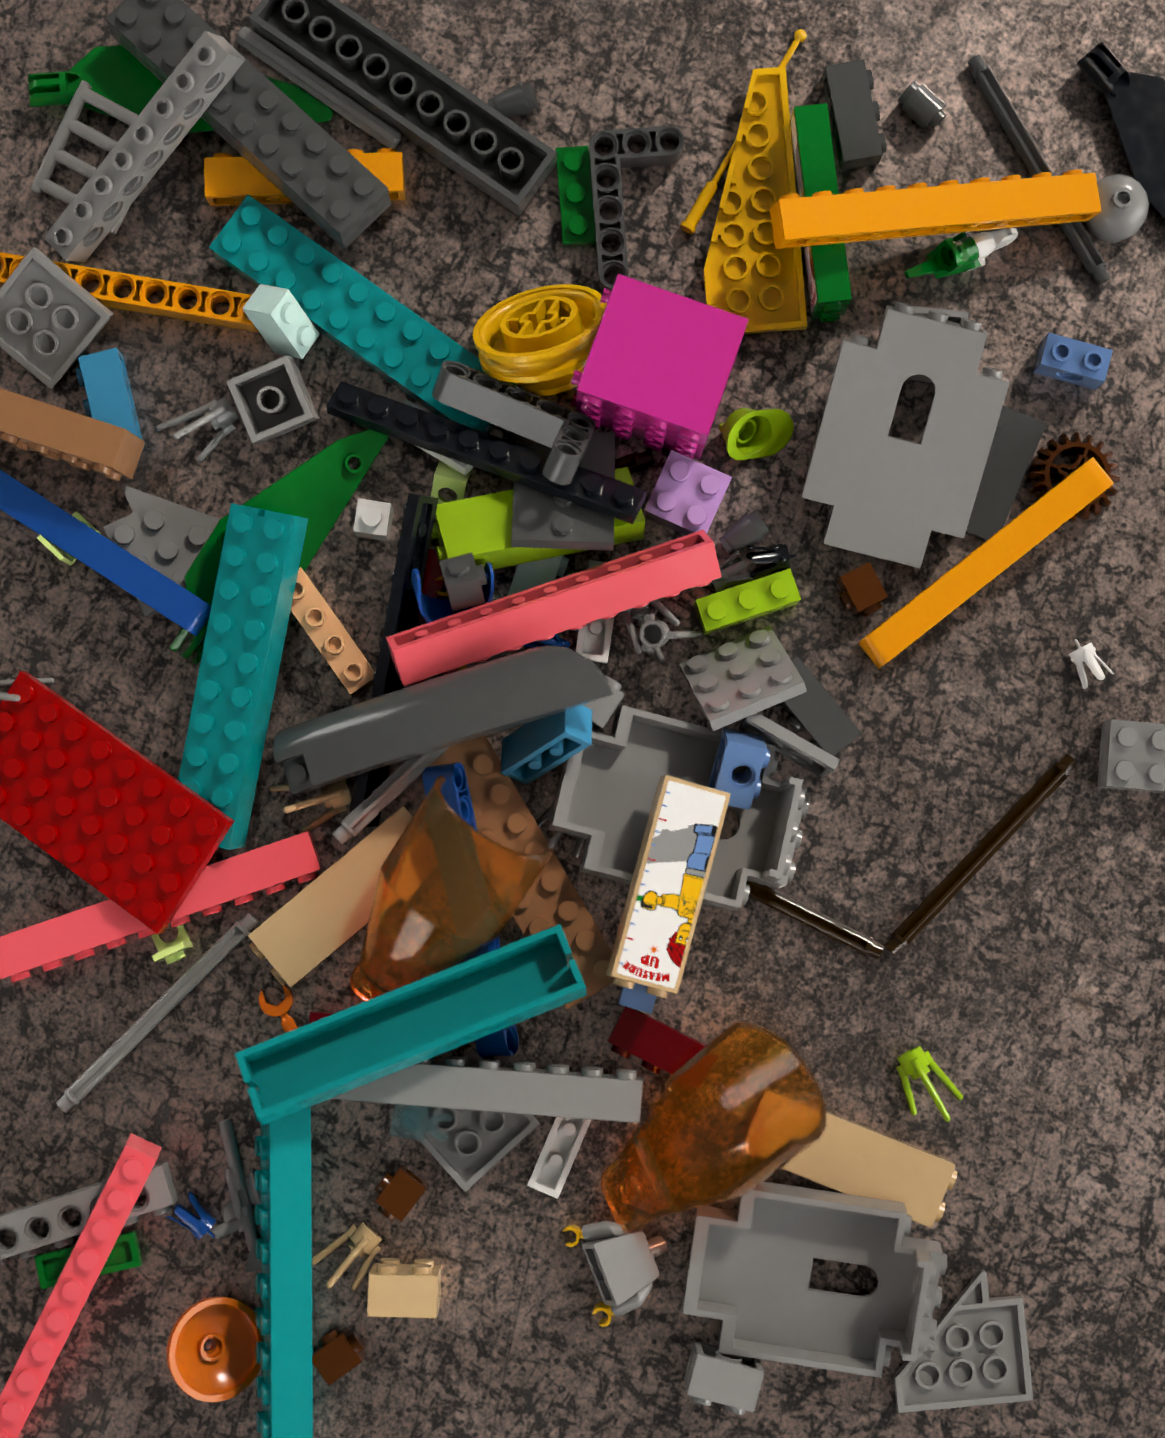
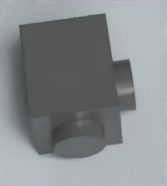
[439,553,487,612]

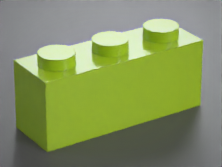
[693,568,801,635]

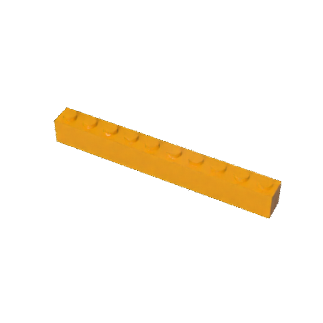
[770,169,1101,249]

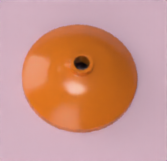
[167,1296,261,1402]

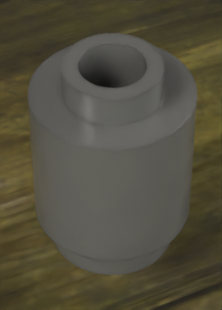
[898,81,947,130]

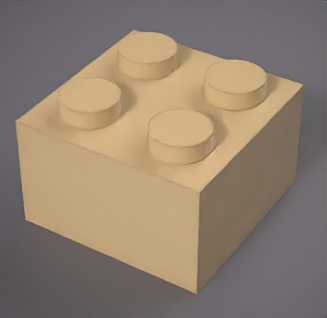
[367,1258,441,1318]

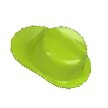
[718,408,794,461]

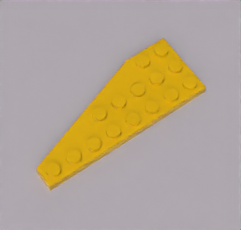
[703,66,808,334]

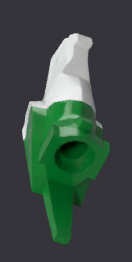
[904,228,1018,279]

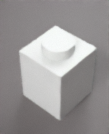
[353,498,394,542]

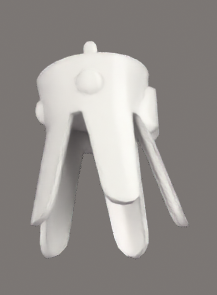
[1068,639,1114,689]

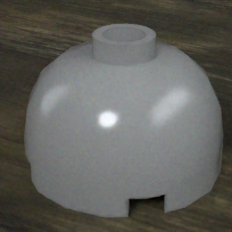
[1084,174,1149,243]

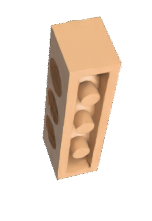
[291,567,375,698]

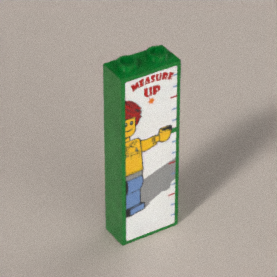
[790,103,852,322]

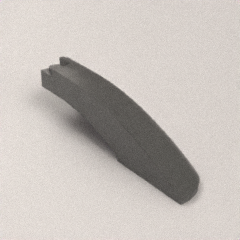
[273,646,613,794]

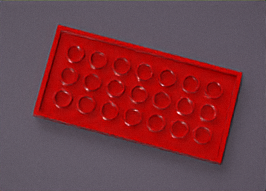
[0,671,234,934]

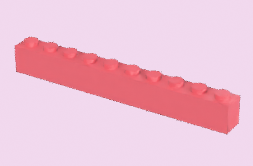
[386,530,721,686]
[0,831,324,983]
[0,1133,162,1438]

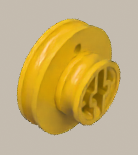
[472,284,607,396]

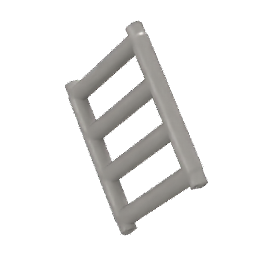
[31,80,139,235]

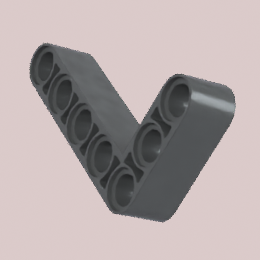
[589,126,684,293]
[432,361,596,485]

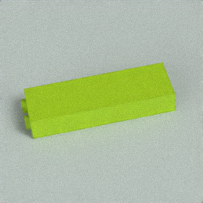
[431,467,645,570]

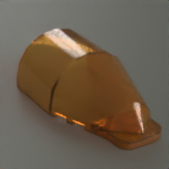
[350,775,553,1001]
[601,1022,826,1231]

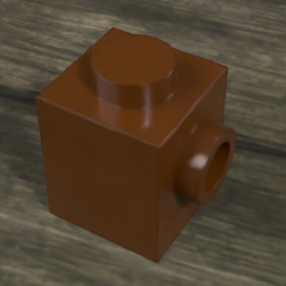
[836,562,888,617]
[375,1165,428,1222]
[313,1327,365,1386]

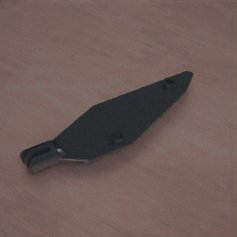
[1077,41,1165,219]

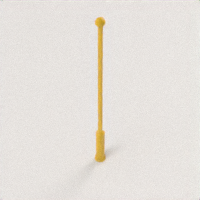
[679,29,807,234]

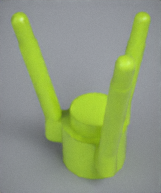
[895,1045,963,1122]

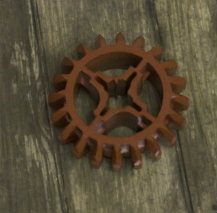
[1029,432,1120,522]

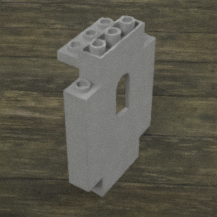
[801,302,1010,568]
[547,705,810,911]
[682,1178,947,1378]

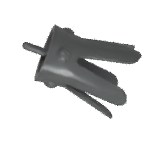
[703,550,753,593]

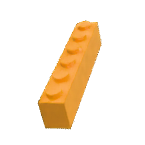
[204,148,405,206]

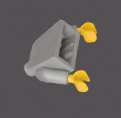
[562,1220,668,1327]

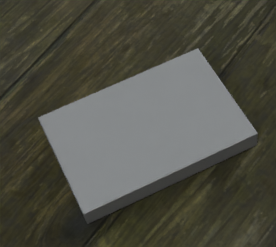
[738,713,840,778]

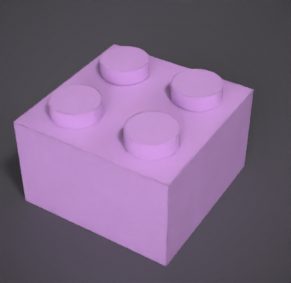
[643,450,732,535]

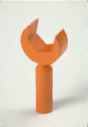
[259,985,298,1033]

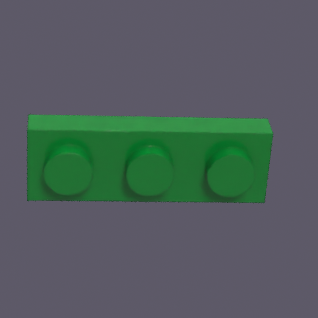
[556,145,596,248]
[34,1230,143,1289]

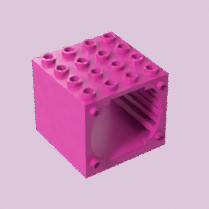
[571,274,749,460]

